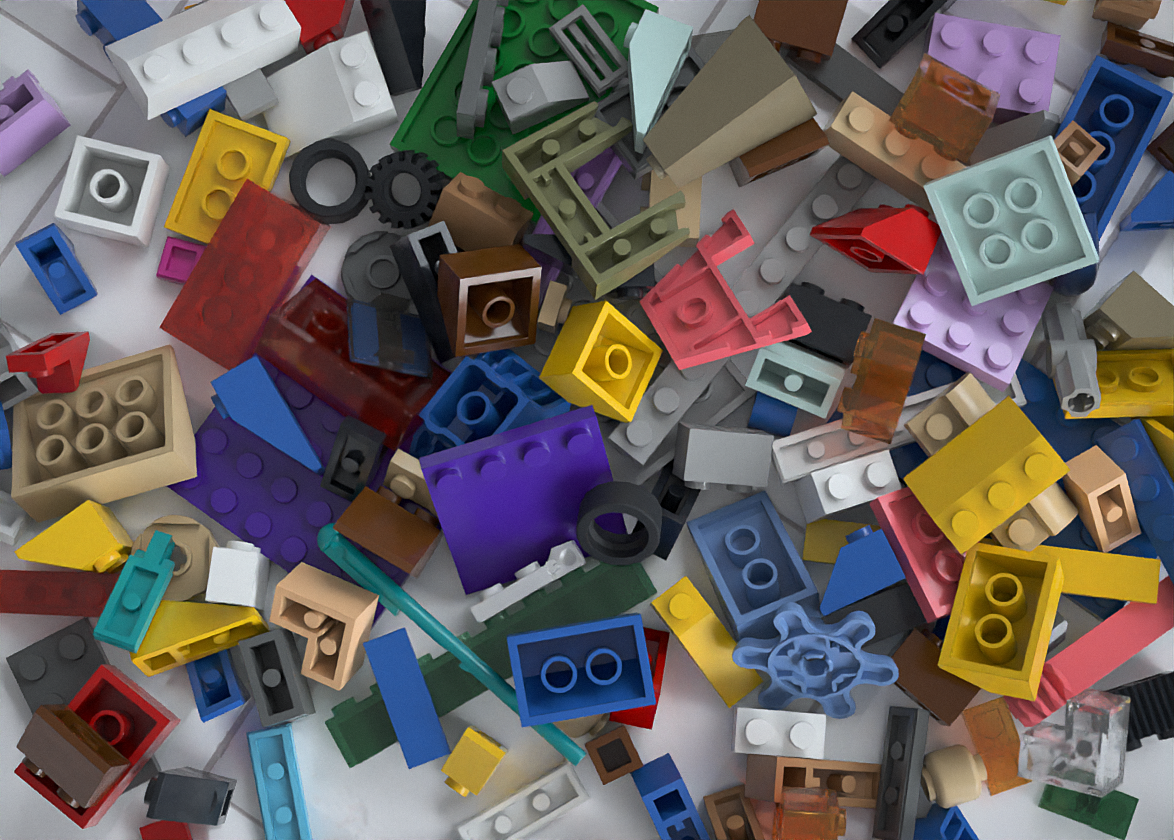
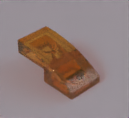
[961,696,1032,796]

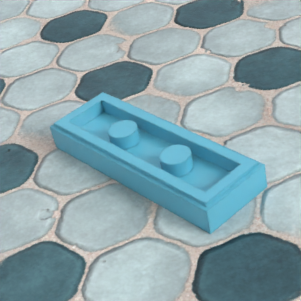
[246,723,313,840]

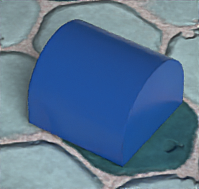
[747,391,798,438]

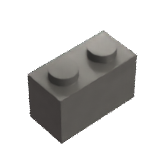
[238,628,316,727]

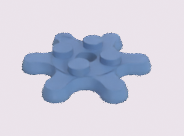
[732,602,899,719]

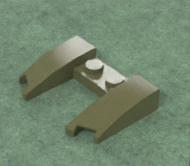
[502,101,690,300]

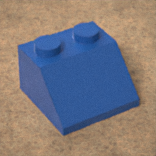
[820,525,906,617]

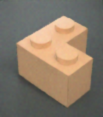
[269,562,379,691]

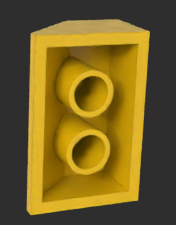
[903,395,1070,554]
[938,543,1064,701]

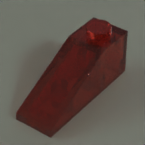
[0,570,120,619]

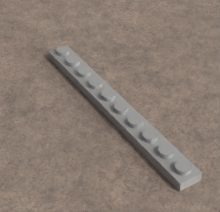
[607,155,877,468]

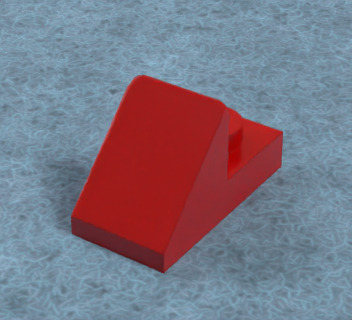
[6,331,90,394]

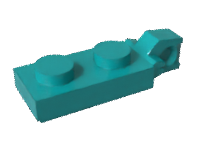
[93,530,175,653]

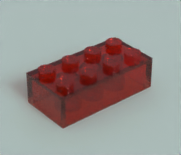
[159,179,331,371]

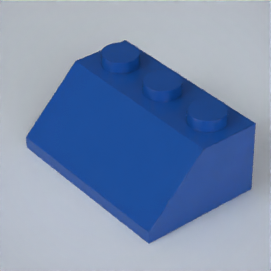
[507,612,656,728]

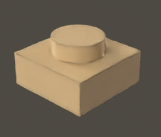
[537,280,573,334]

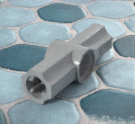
[1042,302,1101,417]

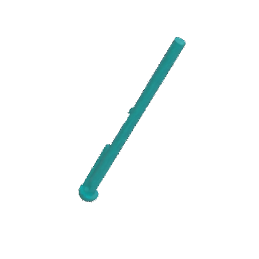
[317,523,587,767]

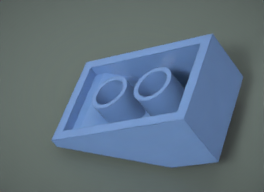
[686,490,821,642]

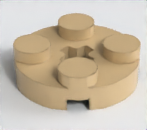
[131,515,219,602]

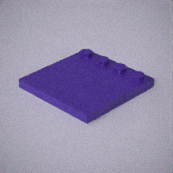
[419,405,628,595]

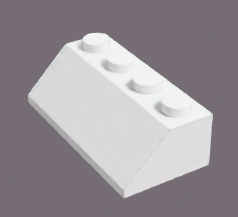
[105,0,301,120]

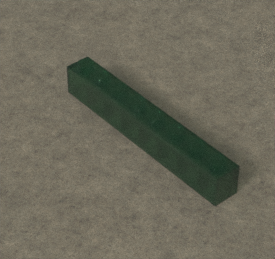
[325,560,657,768]

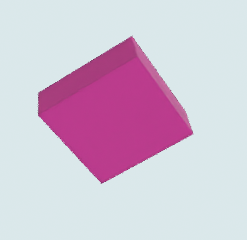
[156,236,211,289]

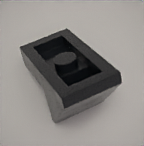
[320,415,388,502]

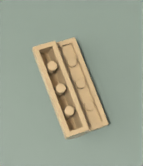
[903,372,1078,551]

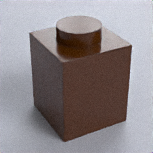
[584,724,644,786]

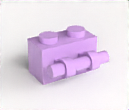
[0,69,71,177]

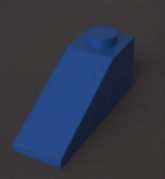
[210,355,326,476]
[630,753,711,840]

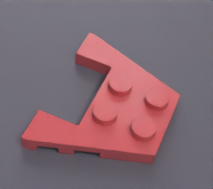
[639,209,812,370]

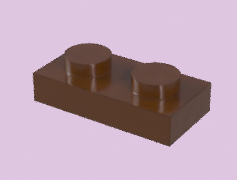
[1100,22,1174,78]

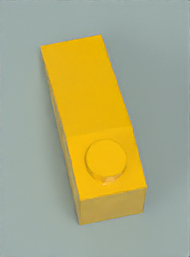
[650,576,764,708]
[129,600,270,677]

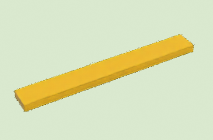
[802,519,1161,604]

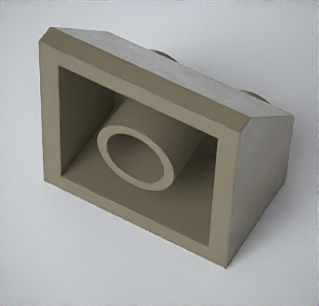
[1082,270,1174,351]

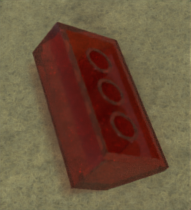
[254,278,451,452]

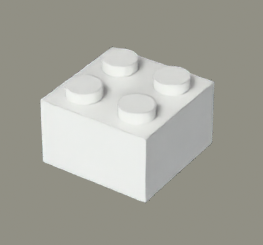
[54,135,171,248]

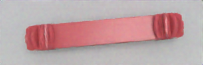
[1003,575,1174,727]

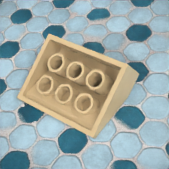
[11,344,197,523]

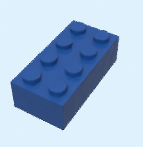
[1053,55,1174,241]

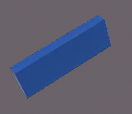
[363,627,452,769]

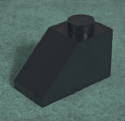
[632,460,701,561]

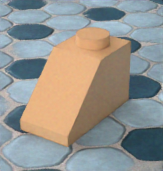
[1062,445,1141,553]

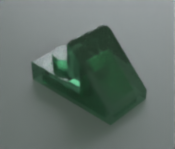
[1038,766,1139,840]

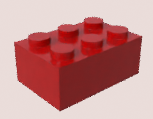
[14,664,181,829]

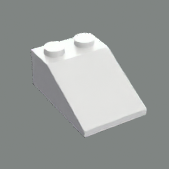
[263,31,399,163]

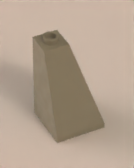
[643,15,817,188]

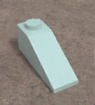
[624,9,693,154]

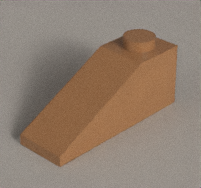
[744,754,882,808]

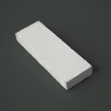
[455,761,590,840]

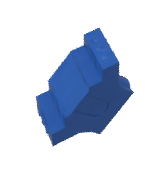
[409,348,572,460]

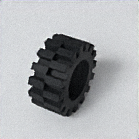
[364,150,446,230]

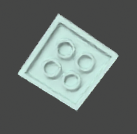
[923,135,1099,306]

